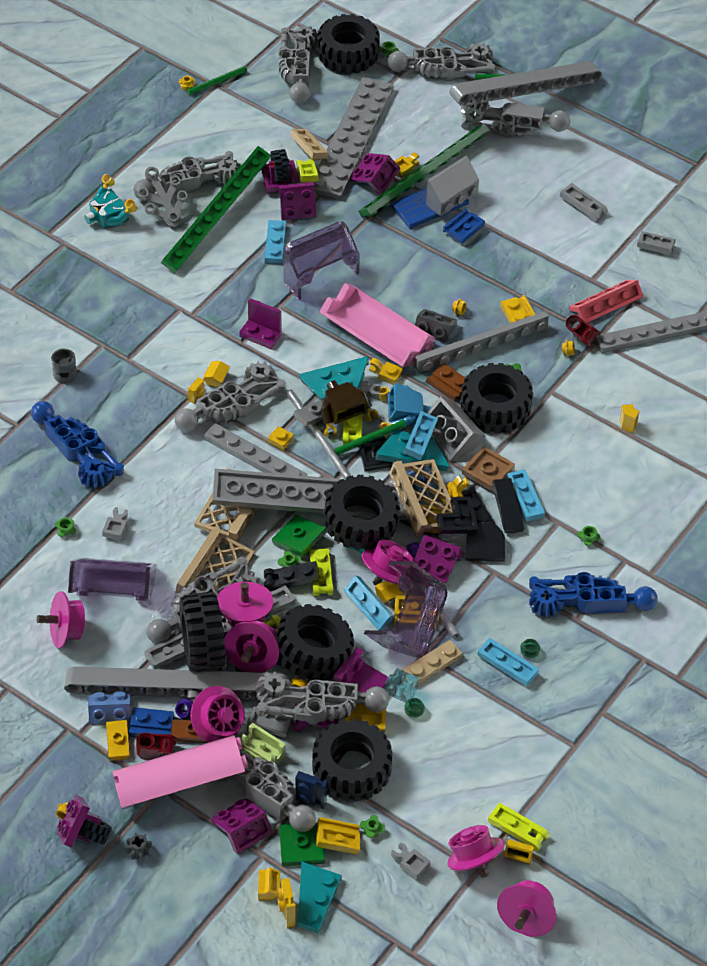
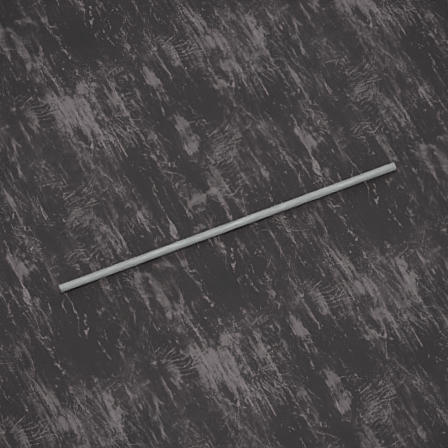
[286,389,460,639]

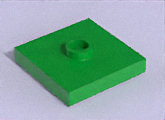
[272,515,327,557]
[279,822,325,866]

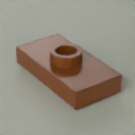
[171,720,208,743]

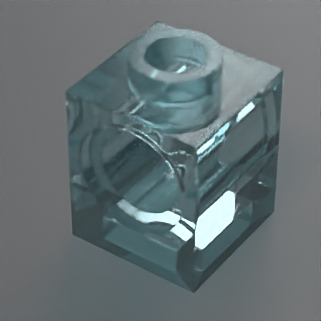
[385,668,419,704]

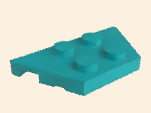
[299,356,369,400]
[375,430,449,471]

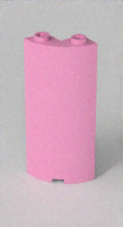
[319,283,435,367]
[113,735,248,810]

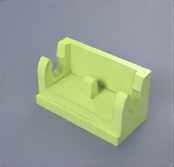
[241,723,286,766]

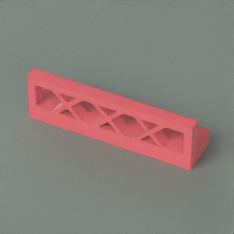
[569,280,643,323]

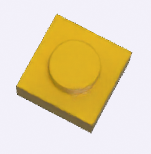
[188,377,206,404]
[268,426,294,451]

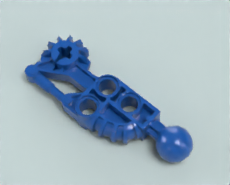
[31,401,124,490]
[529,572,658,618]

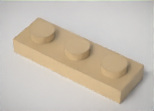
[291,129,329,160]
[402,640,463,687]

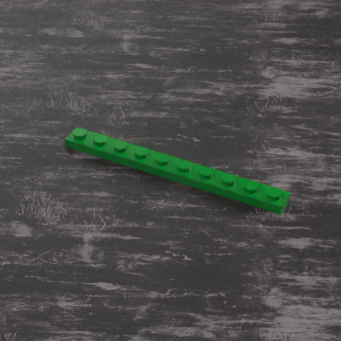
[358,124,489,217]
[161,146,271,273]

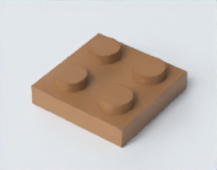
[462,446,515,492]

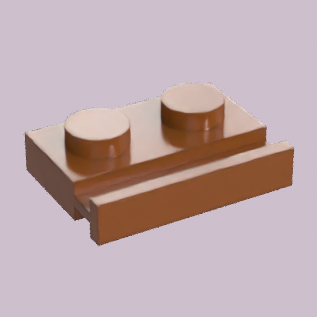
[426,363,465,402]

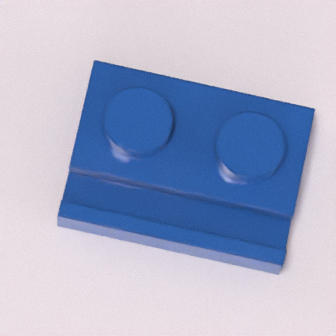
[443,208,485,244]
[128,707,174,741]

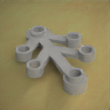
[138,166,188,227]

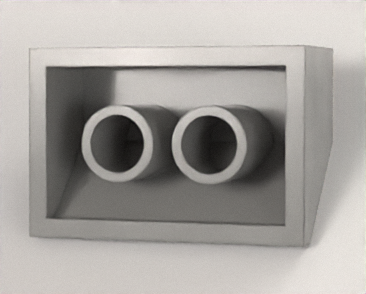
[426,156,479,216]
[427,396,485,461]

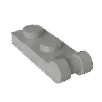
[560,183,608,222]

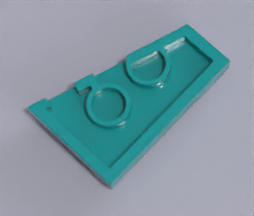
[298,861,342,934]

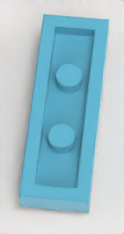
[265,220,286,264]
[403,411,438,460]
[507,469,545,522]
[344,576,395,631]
[477,638,539,687]

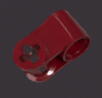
[565,315,601,347]
[136,732,177,760]

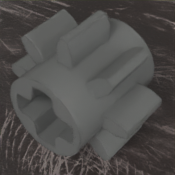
[125,833,152,861]

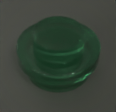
[520,639,540,658]
[404,698,425,718]

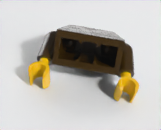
[321,380,378,438]

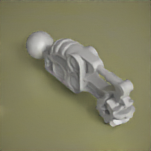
[278,25,317,104]
[388,42,495,81]
[461,102,570,138]
[133,151,240,201]
[175,361,286,432]
[146,557,261,644]
[256,672,390,724]
[217,749,316,832]

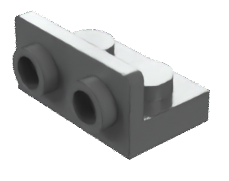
[415,309,457,342]

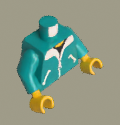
[84,174,137,228]

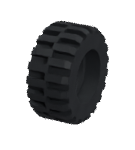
[317,14,380,74]
[461,363,533,434]
[323,474,400,551]
[179,592,226,672]
[275,604,354,681]
[312,719,392,802]

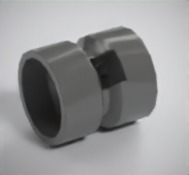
[51,348,77,383]

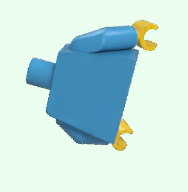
[379,383,431,437]

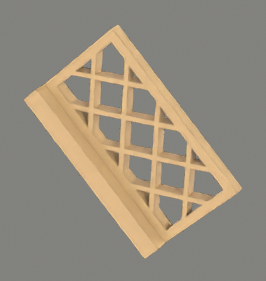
[389,459,453,536]
[194,468,259,543]
[175,526,255,594]

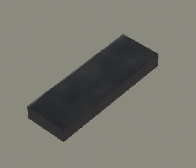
[492,478,524,533]

